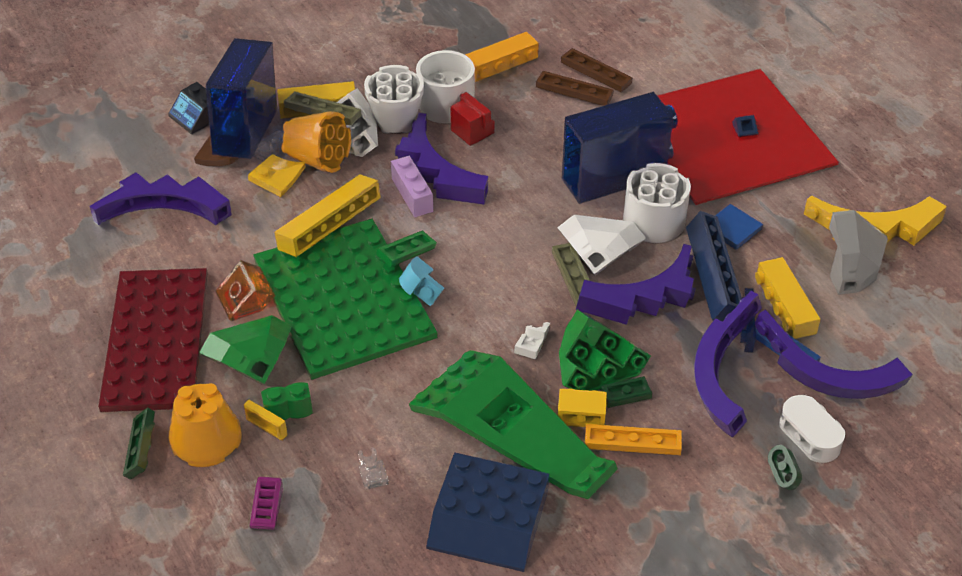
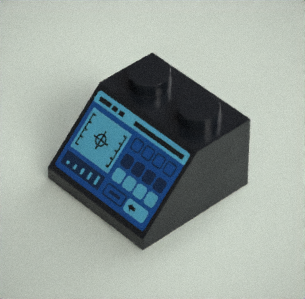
[168,82,223,135]

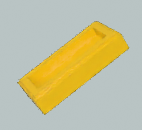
[244,399,288,441]

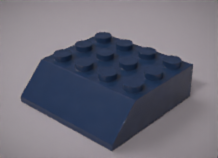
[426,452,549,572]

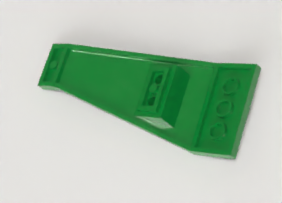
[409,350,618,499]

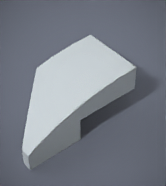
[514,322,550,359]

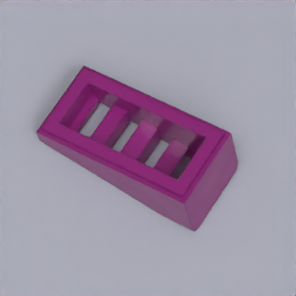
[249,477,283,530]

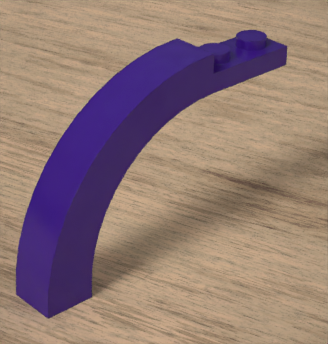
[694,291,762,438]
[755,309,913,399]

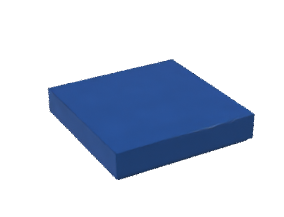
[715,204,763,250]

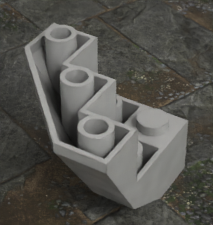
[829,210,888,295]

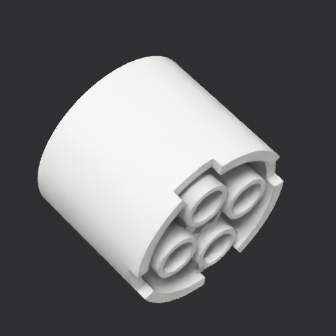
[416,50,475,123]
[623,163,691,243]

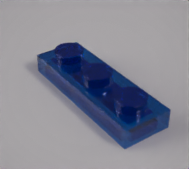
[740,288,756,353]

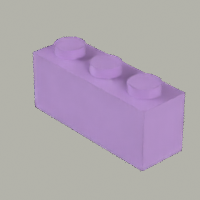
[391,156,433,217]

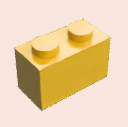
[558,389,607,427]

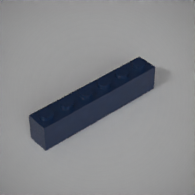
[686,211,742,322]

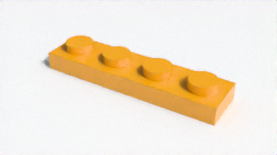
[585,424,682,455]

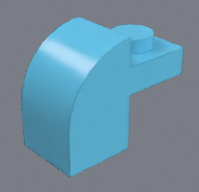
[399,256,444,306]

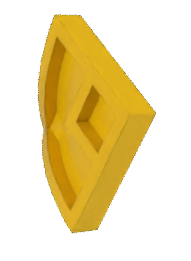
[248,154,305,197]

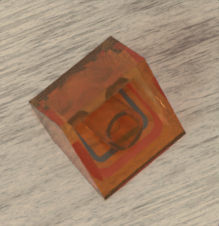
[215,260,275,321]

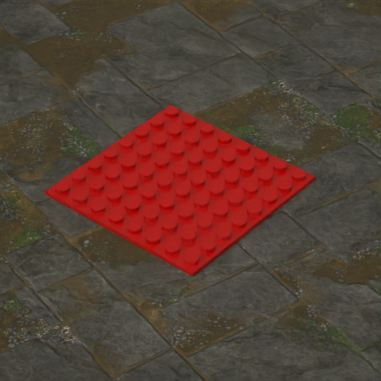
[625,69,839,205]

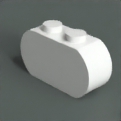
[779,395,845,463]

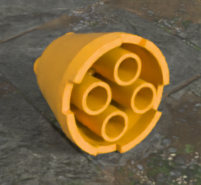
[281,111,351,173]
[169,383,242,467]

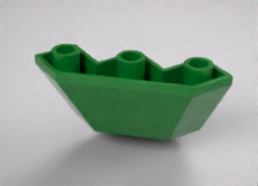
[559,309,651,391]
[199,315,292,385]

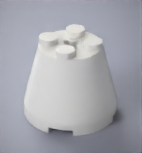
[364,65,424,133]

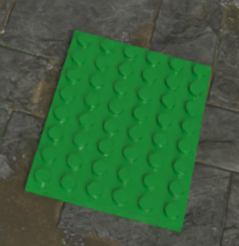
[253,218,438,380]

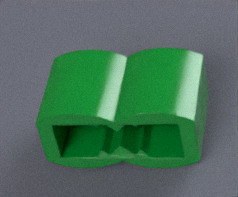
[261,382,313,420]

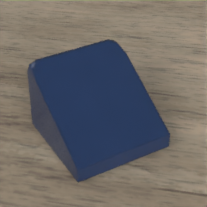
[732,115,758,137]

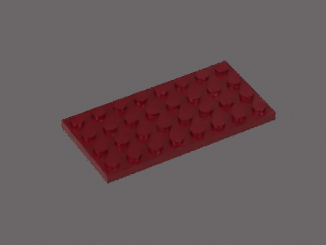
[98,268,208,412]

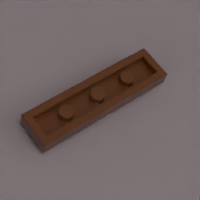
[561,48,633,92]
[536,71,614,107]

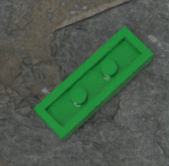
[376,230,437,267]

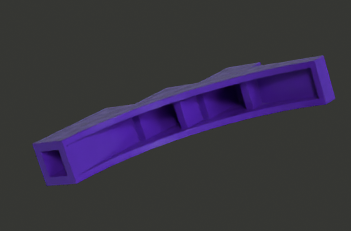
[395,113,488,205]
[90,172,232,225]
[575,244,696,325]

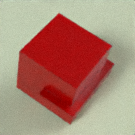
[450,92,495,146]

